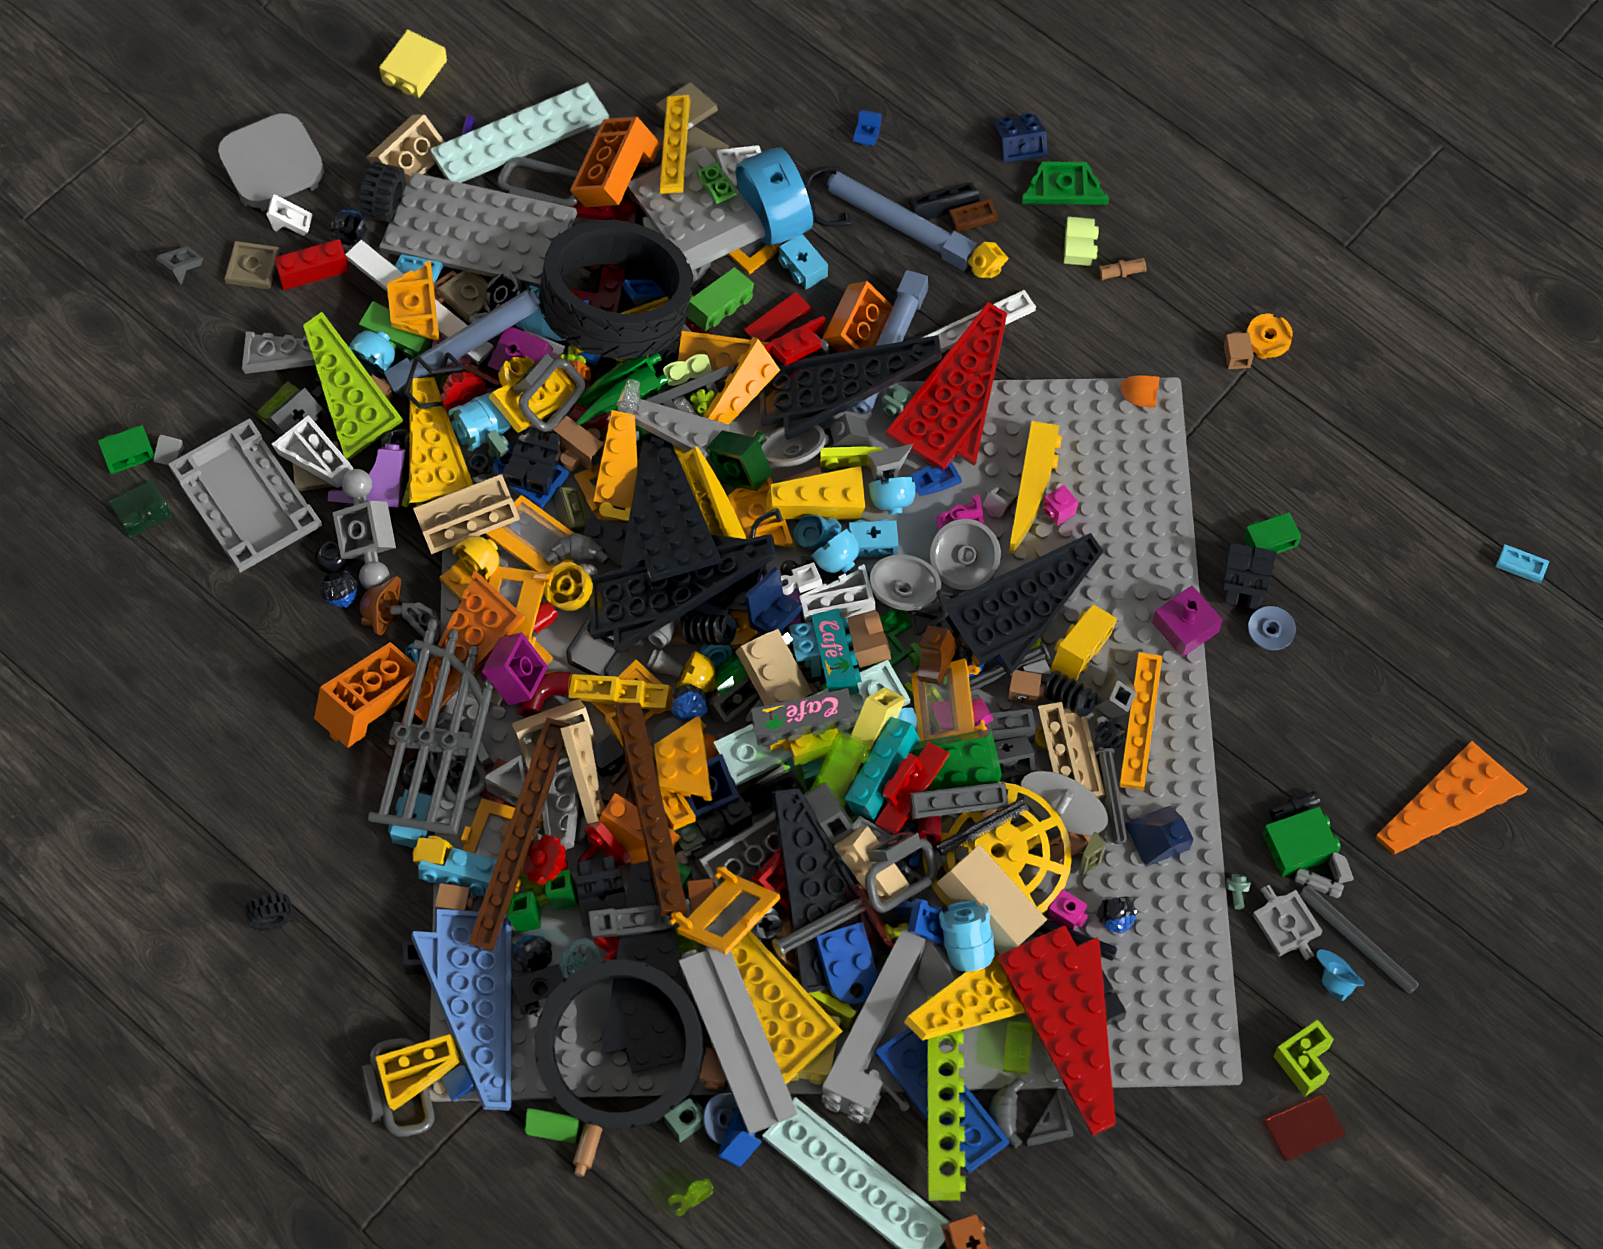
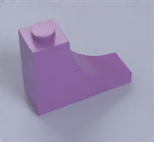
[328,444,406,507]

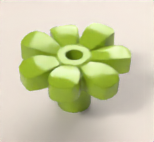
[558,346,586,364]
[690,389,715,416]

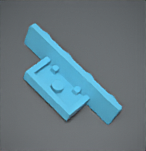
[419,847,515,896]

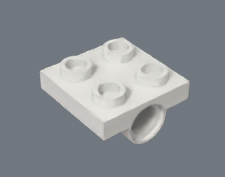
[715,145,761,190]

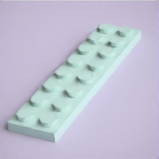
[430,83,609,183]
[713,660,910,786]
[763,1097,949,1249]

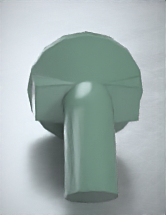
[1226,874,1251,910]

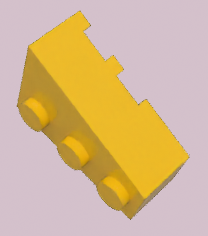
[1050,604,1118,681]
[376,1034,461,1111]

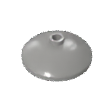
[761,424,826,467]
[930,519,1001,590]
[869,555,941,611]

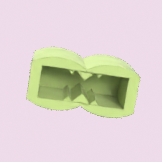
[1064,217,1098,266]
[663,354,712,387]

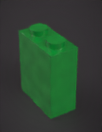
[1262,807,1340,877]

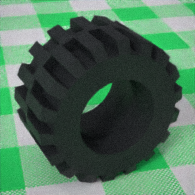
[359,161,406,223]

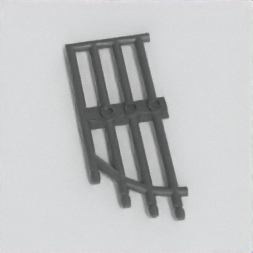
[368,619,494,835]

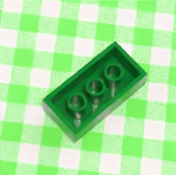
[911,729,1002,792]

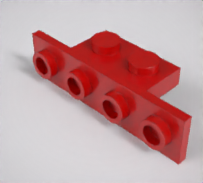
[764,316,826,366]
[875,741,950,835]

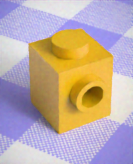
[413,836,454,866]

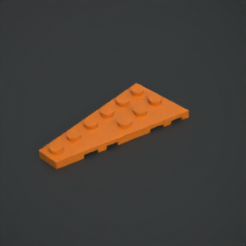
[414,570,526,722]
[1375,741,1528,855]

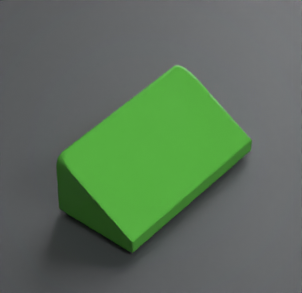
[526,1108,579,1143]

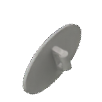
[1021,771,1108,835]

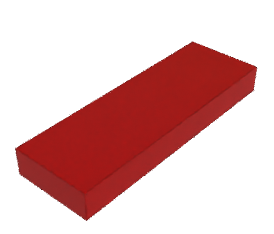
[744,292,811,342]

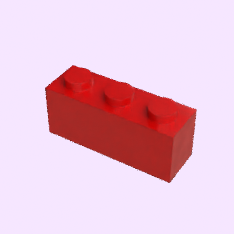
[274,239,349,290]

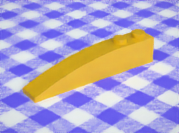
[1009,421,1062,555]
[679,447,746,539]

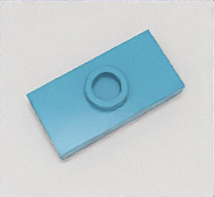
[395,254,443,283]
[1496,544,1549,584]

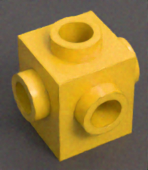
[967,242,1009,278]

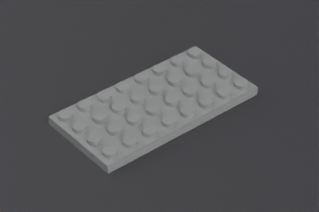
[379,172,577,288]

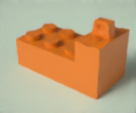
[570,116,661,207]
[314,642,417,748]

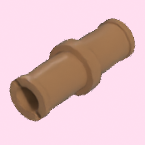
[1099,257,1146,280]

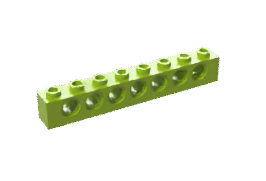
[928,996,965,1201]

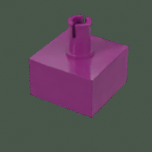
[487,326,553,374]
[1152,585,1223,658]
[481,632,548,705]

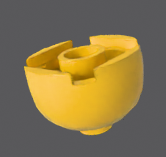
[452,536,500,581]
[544,562,593,611]
[674,651,716,695]

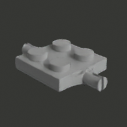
[1253,885,1322,961]

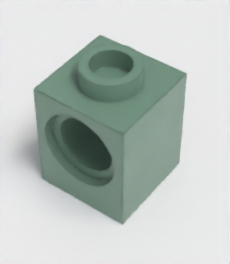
[664,1098,704,1143]

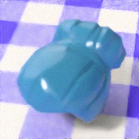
[794,515,842,549]

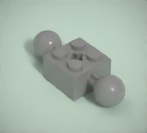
[333,469,396,590]

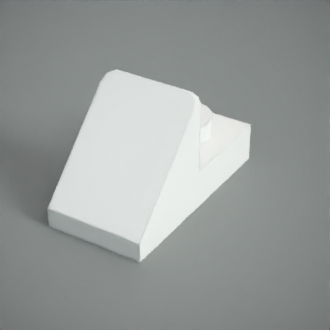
[267,194,312,236]

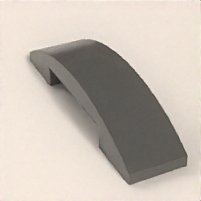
[588,899,691,937]

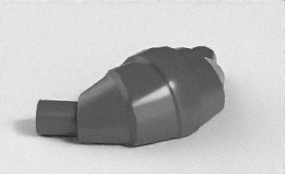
[543,533,610,565]
[391,602,441,647]
[988,1077,1024,1149]

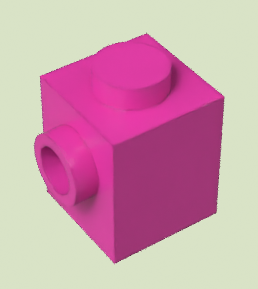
[1043,485,1078,526]
[1047,889,1088,930]

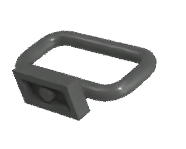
[497,157,579,207]
[512,353,585,432]
[420,712,495,803]
[865,832,938,913]
[361,1038,434,1137]

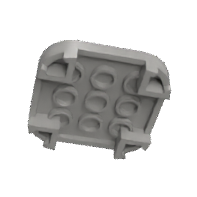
[218,113,324,211]

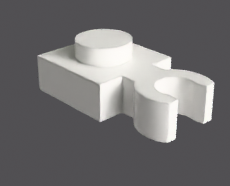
[781,562,822,595]

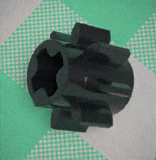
[1095,720,1126,749]
[447,758,476,787]

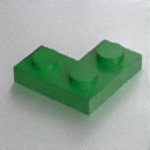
[880,608,912,668]

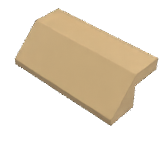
[413,474,520,554]
[1038,702,1105,799]
[936,845,1047,955]

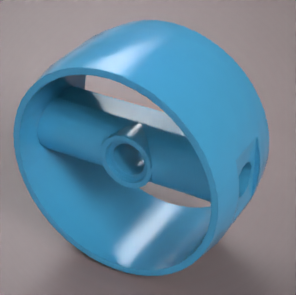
[735,147,813,246]

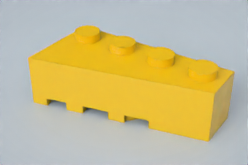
[766,466,865,521]

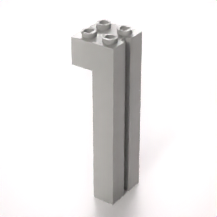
[822,929,925,1124]
[679,946,798,1135]

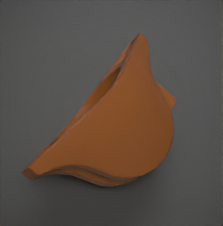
[360,576,401,637]

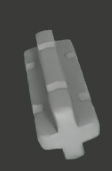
[1295,868,1344,898]

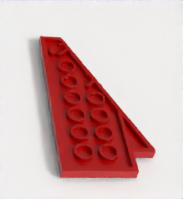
[885,302,1007,471]
[997,925,1116,1136]

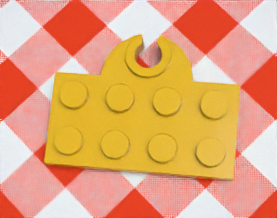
[489,356,576,433]

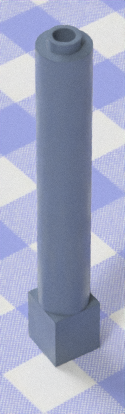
[827,172,977,271]
[852,270,928,415]
[384,289,541,398]

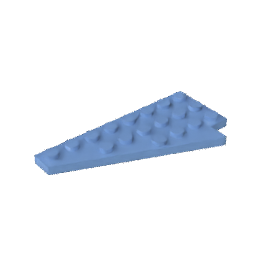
[411,909,511,1110]

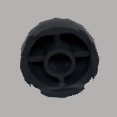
[483,273,527,313]

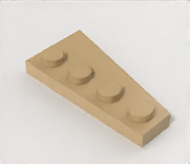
[561,721,605,824]

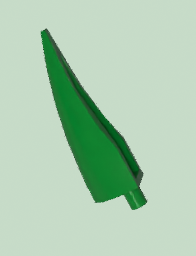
[570,352,662,411]
[576,367,668,425]

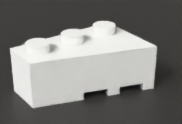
[272,415,353,489]
[799,564,875,623]

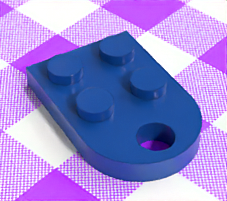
[494,445,569,509]
[814,922,878,1004]

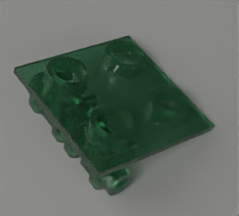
[109,480,173,538]

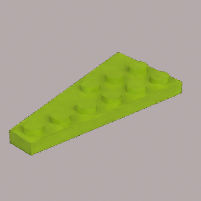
[303,312,403,460]

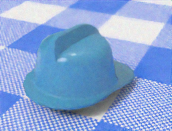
[1316,950,1365,1001]

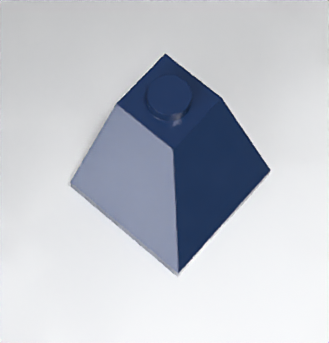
[686,754,740,817]
[1125,806,1193,867]

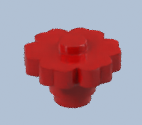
[440,372,487,411]
[522,834,568,886]

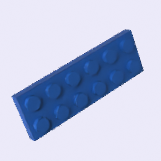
[875,1027,1010,1174]

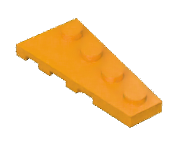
[703,337,780,425]
[592,410,638,510]

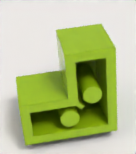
[1273,1020,1334,1096]

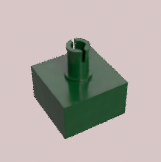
[706,430,773,491]

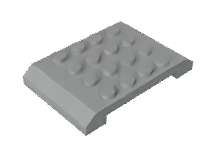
[626,146,765,271]
[168,418,322,573]

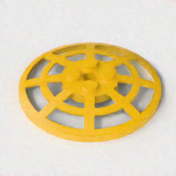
[922,782,1072,914]

